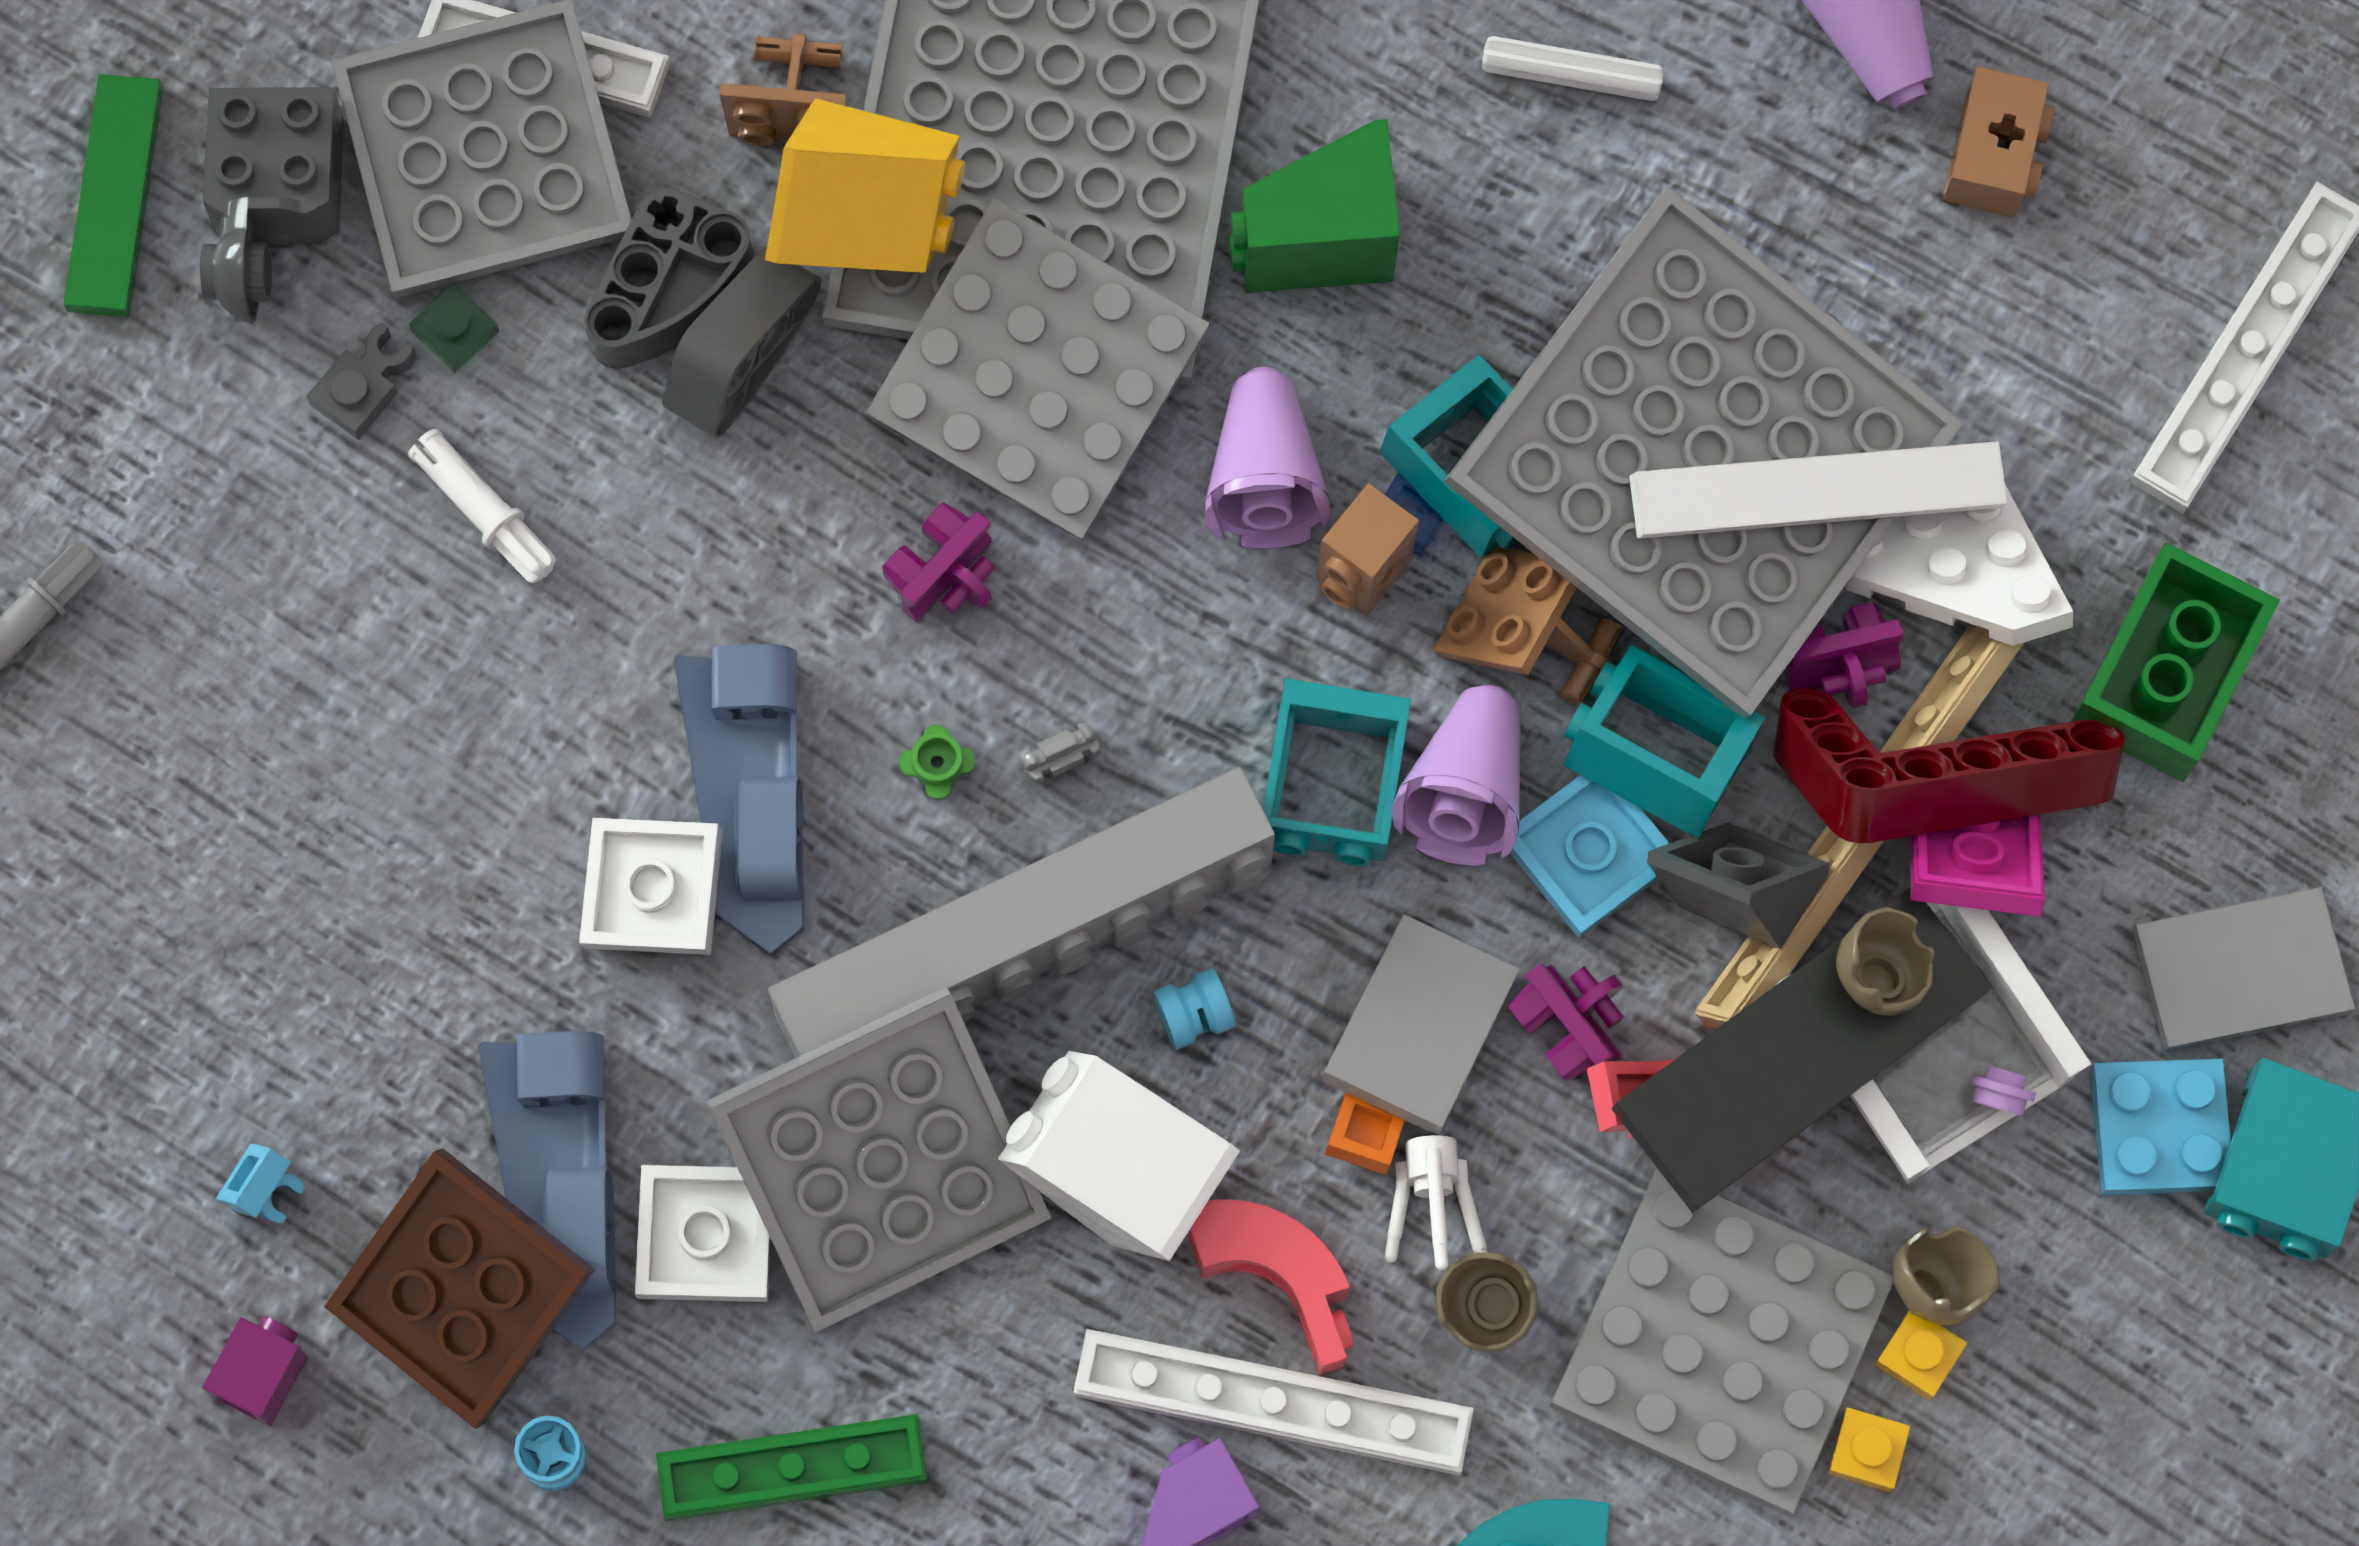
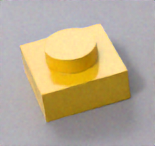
[1874,1310,1967,1401]
[1827,1407,1910,1493]

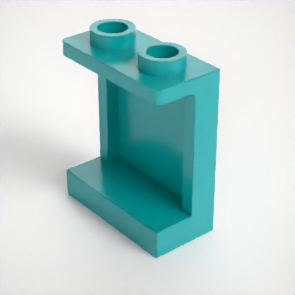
[2203,1057,2359,1262]

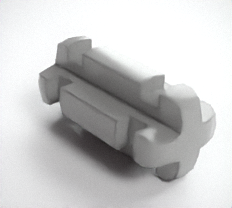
[1021,723,1101,784]

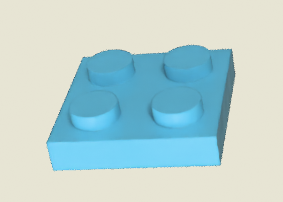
[1510,775,1669,939]
[2090,1059,2231,1195]

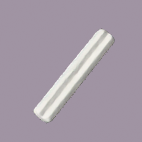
[1482,36,1663,101]

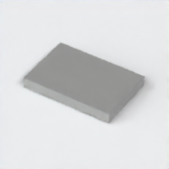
[2132,887,2355,1052]
[1321,914,1520,1136]

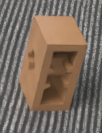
[1942,66,2055,218]
[1317,483,1419,616]

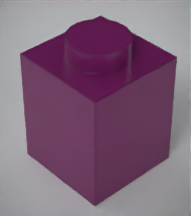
[202,1316,308,1427]

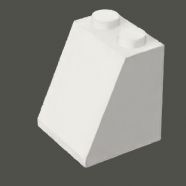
[998,1051,1240,1261]

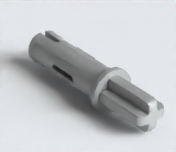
[0,541,103,671]

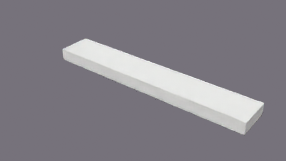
[2130,182,2359,514]
[1629,441,2007,539]
[1073,1329,1474,1476]

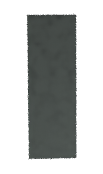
[1611,887,1994,1214]

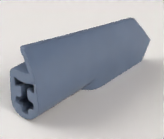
[674,644,804,955]
[478,1031,616,1351]

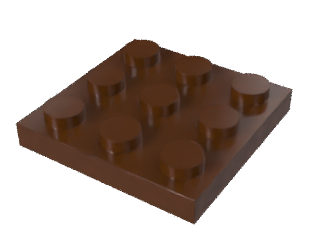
[324,1148,595,1429]

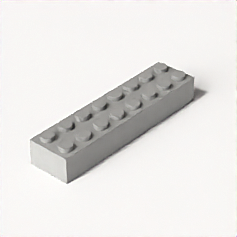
[768,766,1275,1058]

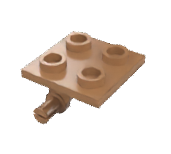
[719,33,848,146]
[1433,547,1624,707]

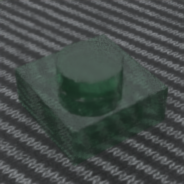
[409,282,500,373]

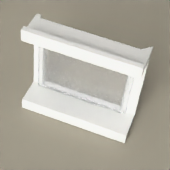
[1776,902,2091,1184]

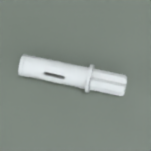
[408,429,556,583]

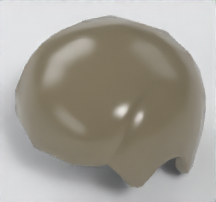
[1836,907,1935,1016]
[1892,1226,2000,1325]
[1436,1252,1539,1352]

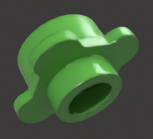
[899,725,976,800]

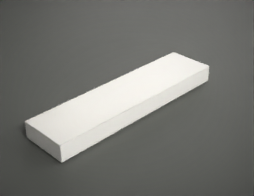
[418,0,670,118]

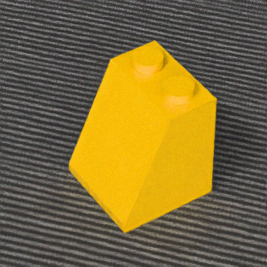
[765,98,965,273]

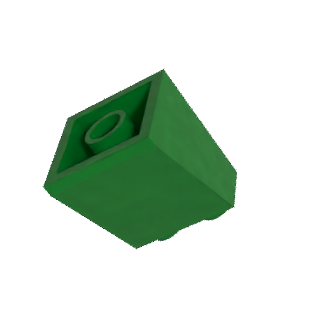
[1229,119,1400,293]

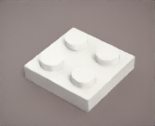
[579,818,723,955]
[635,1165,771,1302]

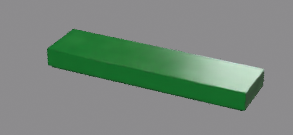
[63,74,163,317]
[656,1414,928,1522]

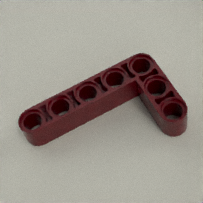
[1773,688,2125,844]

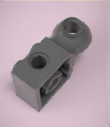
[200,87,344,324]

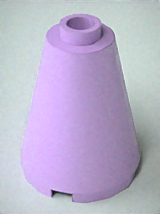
[1802,0,1934,109]
[1204,367,1331,548]
[1391,685,1521,866]

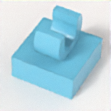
[215,1143,305,1223]

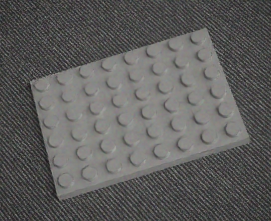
[822,0,1260,386]

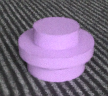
[1970,1066,2036,1116]

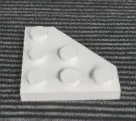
[1845,485,2073,646]

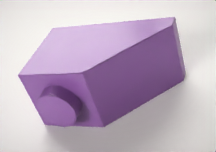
[1141,1437,1260,1546]

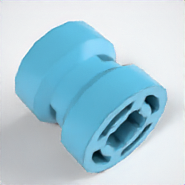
[1152,967,1236,1051]
[514,1415,587,1491]

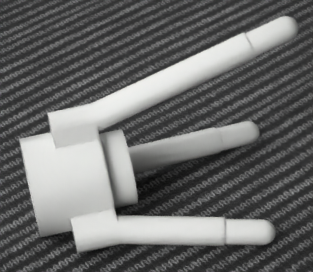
[1384,1135,1487,1271]

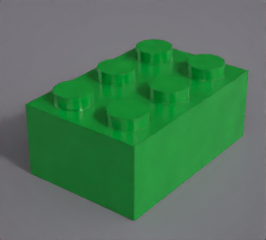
[2070,542,2280,782]

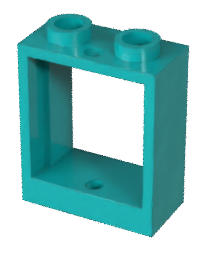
[1379,354,1518,559]
[1563,644,1766,839]
[1263,678,1411,866]

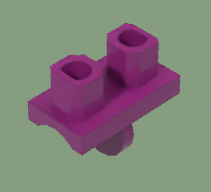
[882,502,996,623]
[1786,602,1904,708]
[1508,963,1624,1080]

